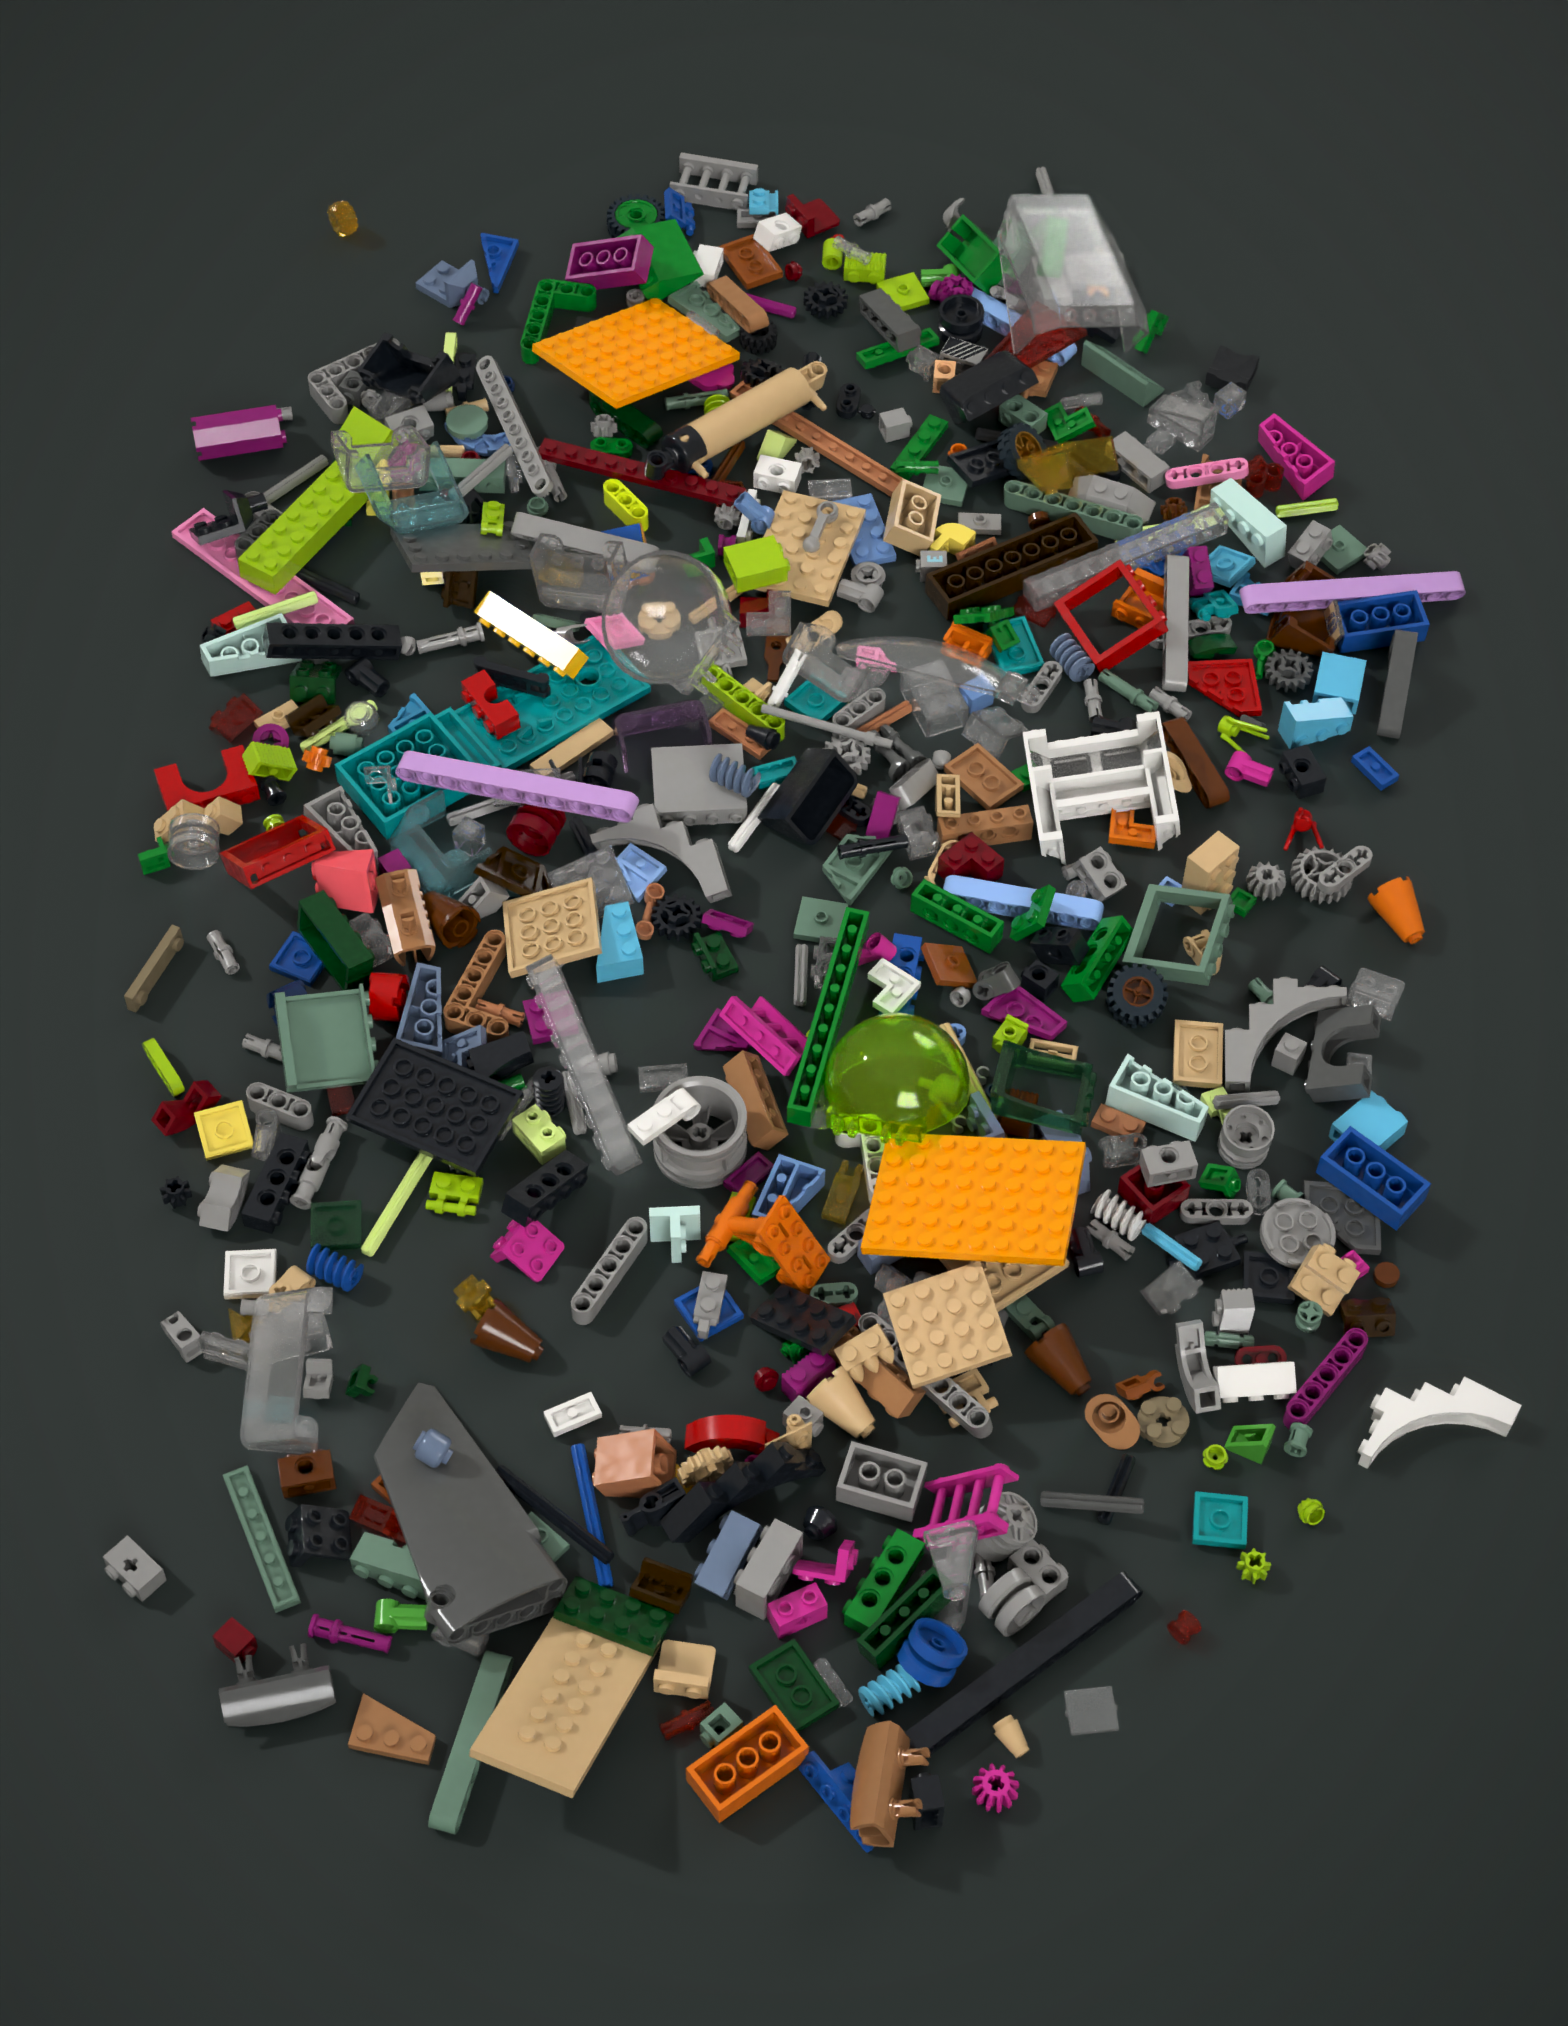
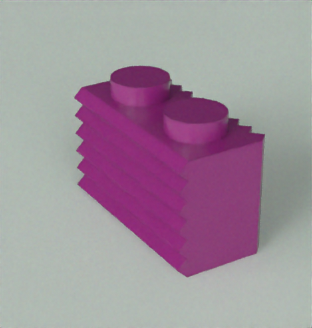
[1182,545,1214,597]
[781,1352,836,1402]

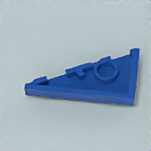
[480,233,519,294]

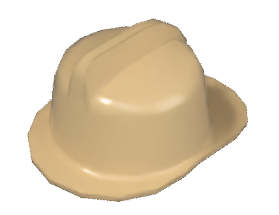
[1167,751,1192,793]

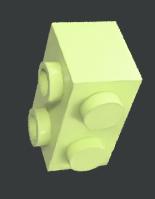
[512,1104,567,1165]

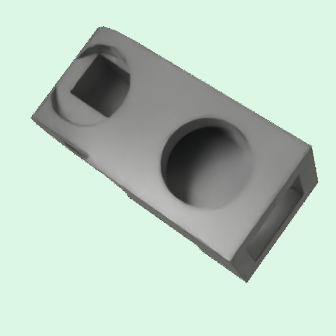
[160,1311,206,1363]

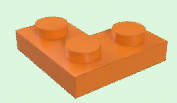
[1108,808,1156,849]

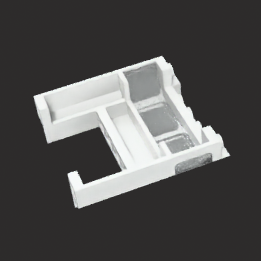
[1023,711,1180,865]

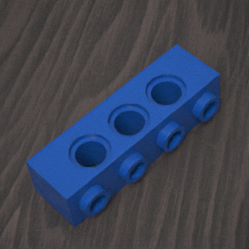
[878,933,925,1028]

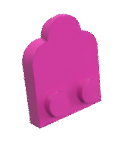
[688,363,735,392]

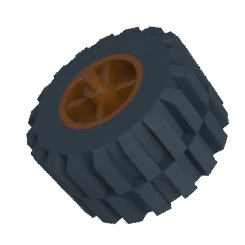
[1106,963,1168,1028]

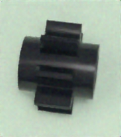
[201,624,227,643]
[160,1176,192,1209]

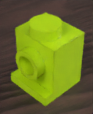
[992,1014,1029,1058]

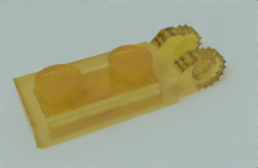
[821,1160,864,1225]

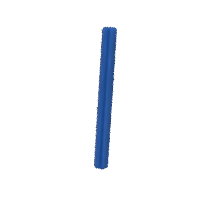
[571,1443,613,1588]

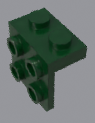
[289,660,342,705]

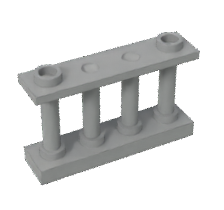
[670,152,758,210]

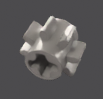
[590,414,617,438]
[795,446,820,474]
[714,503,741,530]
[1363,543,1391,570]

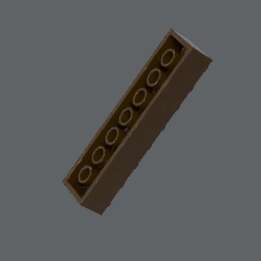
[925,512,1099,621]

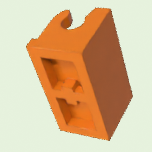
[941,621,993,668]

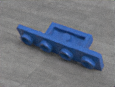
[799,1751,874,1853]

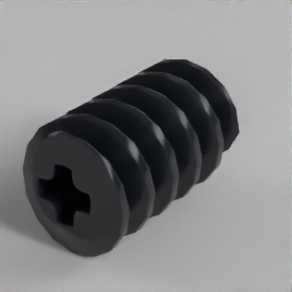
[533,1067,566,1117]

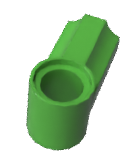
[921,264,961,288]
[374,1599,428,1634]

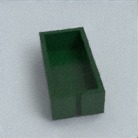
[297,890,375,991]

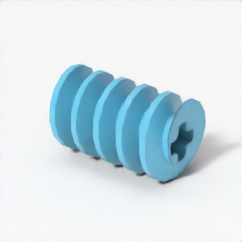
[858,1664,921,1717]

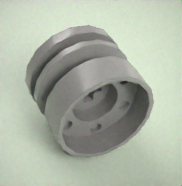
[1217,1105,1275,1170]
[969,1491,1038,1562]

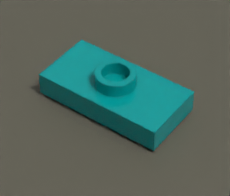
[752,756,797,789]

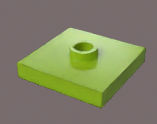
[876,272,930,311]

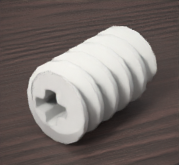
[1090,1189,1146,1241]

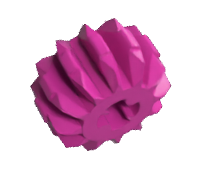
[972,1763,1019,1813]

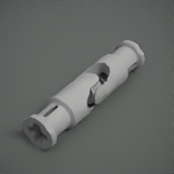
[290,1116,348,1210]

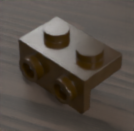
[441,571,478,609]
[285,694,342,738]
[1339,1297,1396,1337]
[629,1557,694,1615]

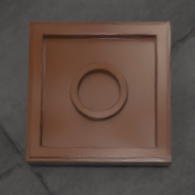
[921,943,977,988]

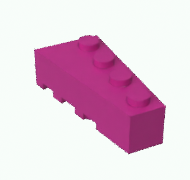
[1258,413,1335,501]

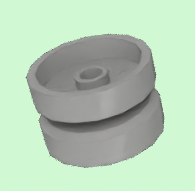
[978,1567,1048,1637]

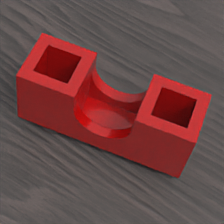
[460,670,521,740]

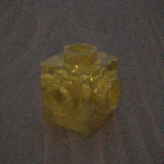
[453,1274,496,1321]

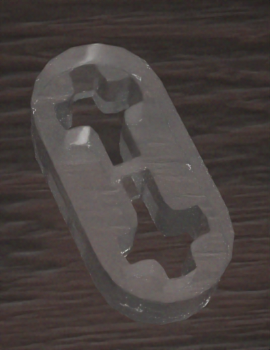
[1246,1168,1271,1215]

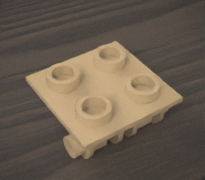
[765,1414,812,1449]

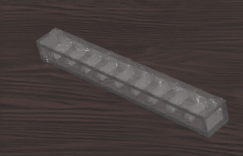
[1023,502,1229,612]
[526,954,643,1176]

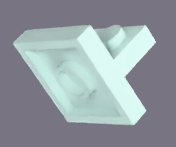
[649,1205,701,1263]

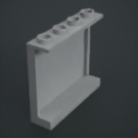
[651,743,747,827]

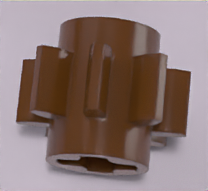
[1161,497,1187,522]

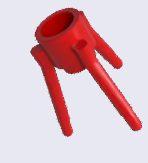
[1283,807,1324,851]

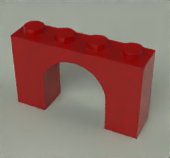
[154,745,260,811]

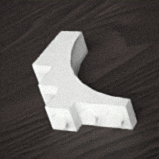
[1357,1376,1522,1469]

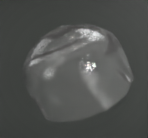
[344,701,379,737]

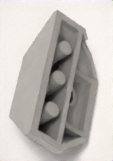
[1068,475,1156,524]

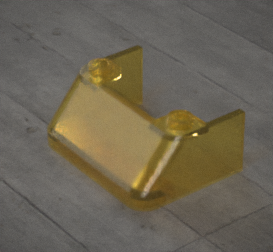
[1016,436,1119,495]

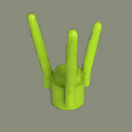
[1217,715,1270,753]

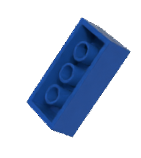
[1328,590,1430,653]
[1316,1126,1431,1231]

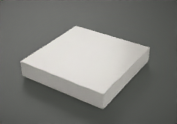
[224,1249,277,1300]

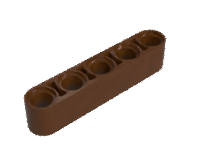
[1161,716,1230,809]

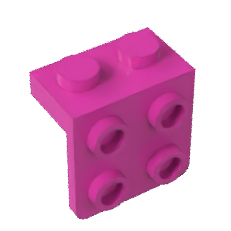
[490,1220,565,1282]
[792,1539,859,1585]

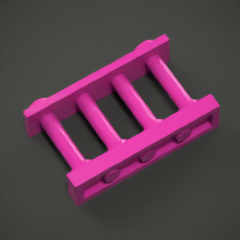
[719,996,807,1076]
[913,1463,1019,1551]

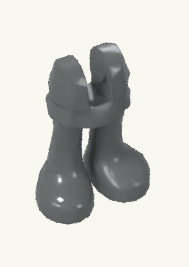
[871,724,927,783]

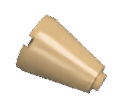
[806,1366,875,1438]

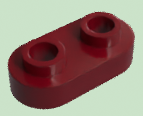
[1234,1345,1287,1365]

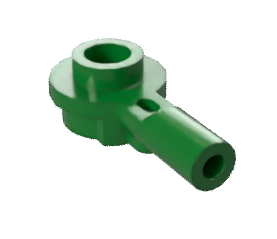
[1253,640,1276,680]

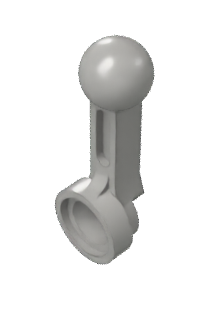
[803,501,839,553]

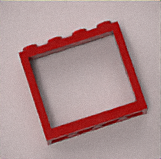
[1054,559,1169,673]
[219,815,336,889]

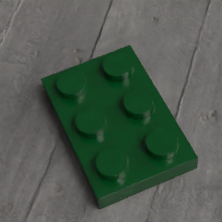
[749,1638,840,1732]

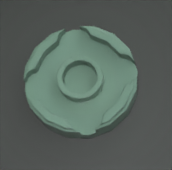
[446,404,488,440]

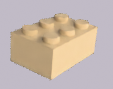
[883,478,941,556]
[1182,831,1240,915]

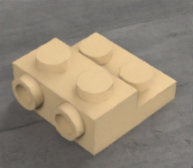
[1288,1243,1360,1316]

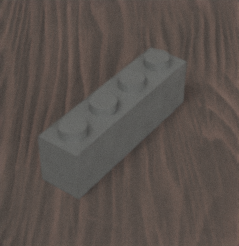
[859,288,922,353]

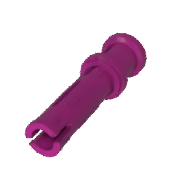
[308,1613,392,1653]

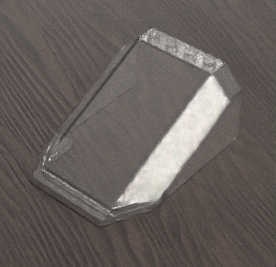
[997,194,1149,354]

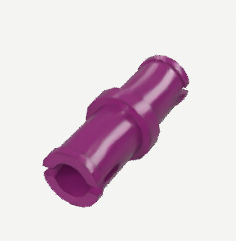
[453,282,483,326]

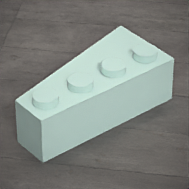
[200,613,302,677]
[1105,1054,1209,1142]

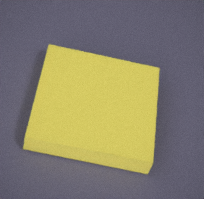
[194,1100,255,1161]

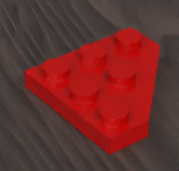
[1188,659,1262,717]

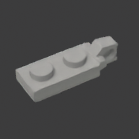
[693,1271,728,1339]

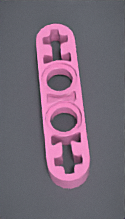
[1165,458,1249,489]

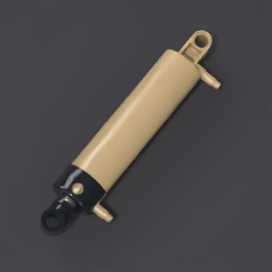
[644,361,827,481]

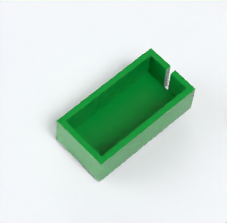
[936,214,1015,295]

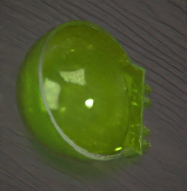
[823,1013,971,1146]

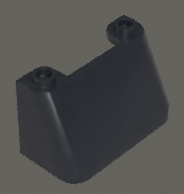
[357,332,461,404]

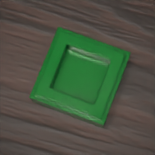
[1231,887,1257,918]

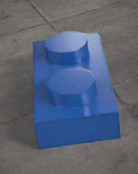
[1351,746,1399,791]

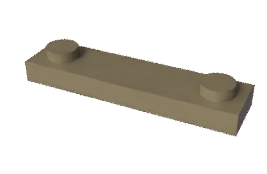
[124,925,184,1013]

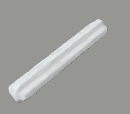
[728,783,780,853]

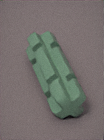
[1204,1331,1254,1349]

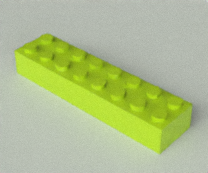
[238,453,378,595]

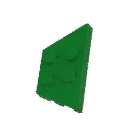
[953,605,1015,624]

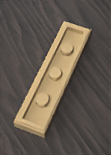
[530,718,614,777]

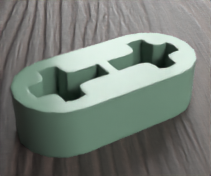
[810,1282,858,1308]

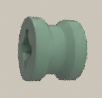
[1295,1301,1323,1333]

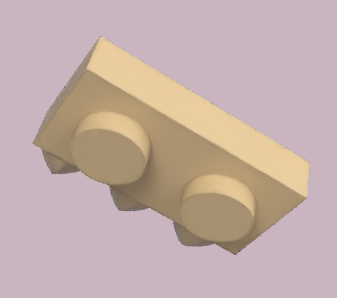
[834,1323,894,1382]

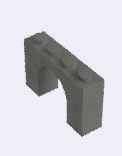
[1304,1004,1382,1103]

